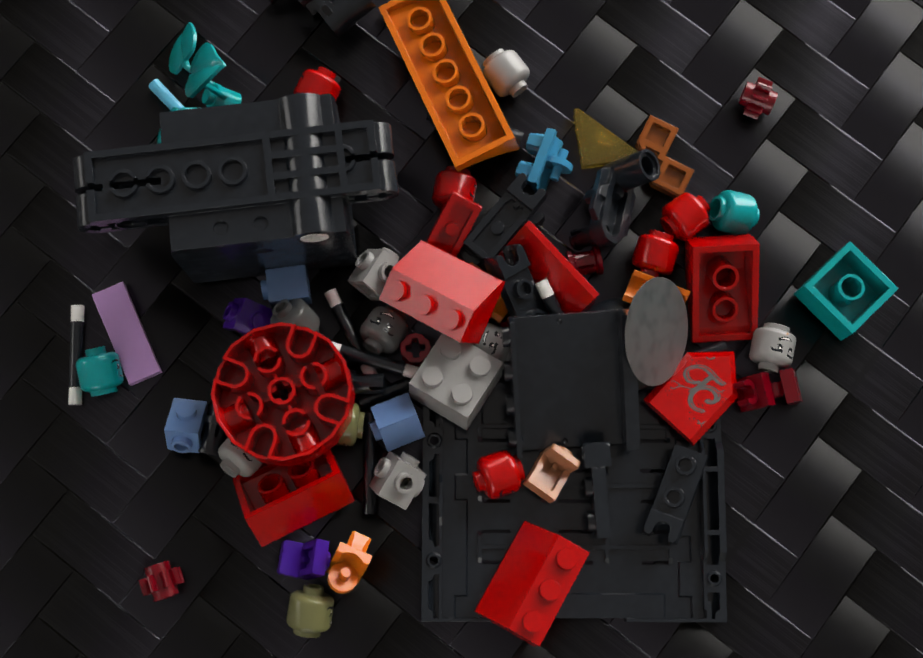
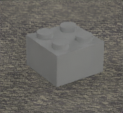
[409,333,503,431]

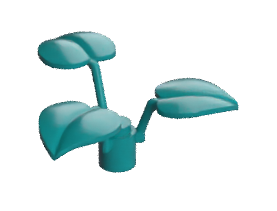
[157,22,242,144]

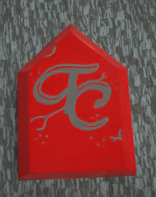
[643,351,738,446]

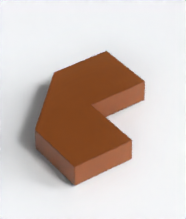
[635,115,695,199]

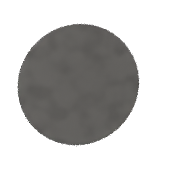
[625,277,688,386]

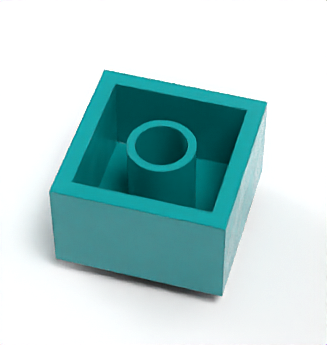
[794,241,899,341]

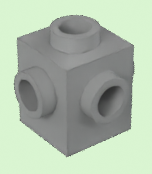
[347,247,399,301]
[369,451,427,510]

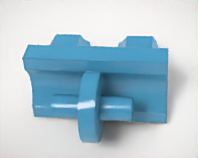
[515,128,573,193]

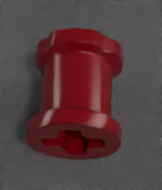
[565,246,604,275]
[400,333,431,367]

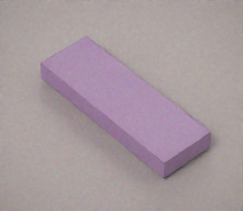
[92,282,163,386]

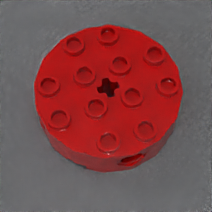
[211,322,356,467]

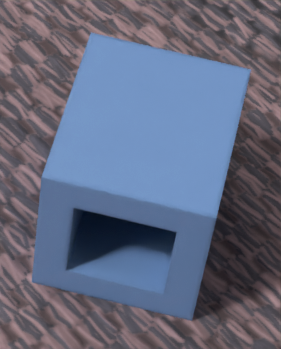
[261,265,312,308]
[369,392,426,452]

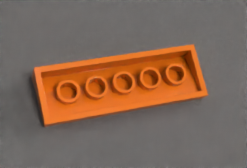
[378,0,519,171]

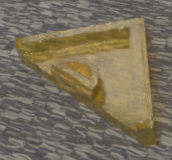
[573,108,638,169]

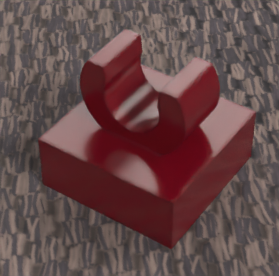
[771,368,803,405]
[733,372,776,412]

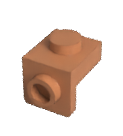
[523,444,581,503]

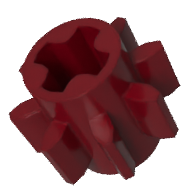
[738,77,778,120]
[138,560,185,602]

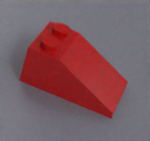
[685,234,760,343]

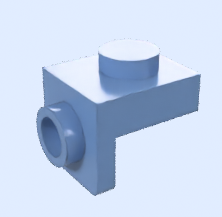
[164,398,208,453]

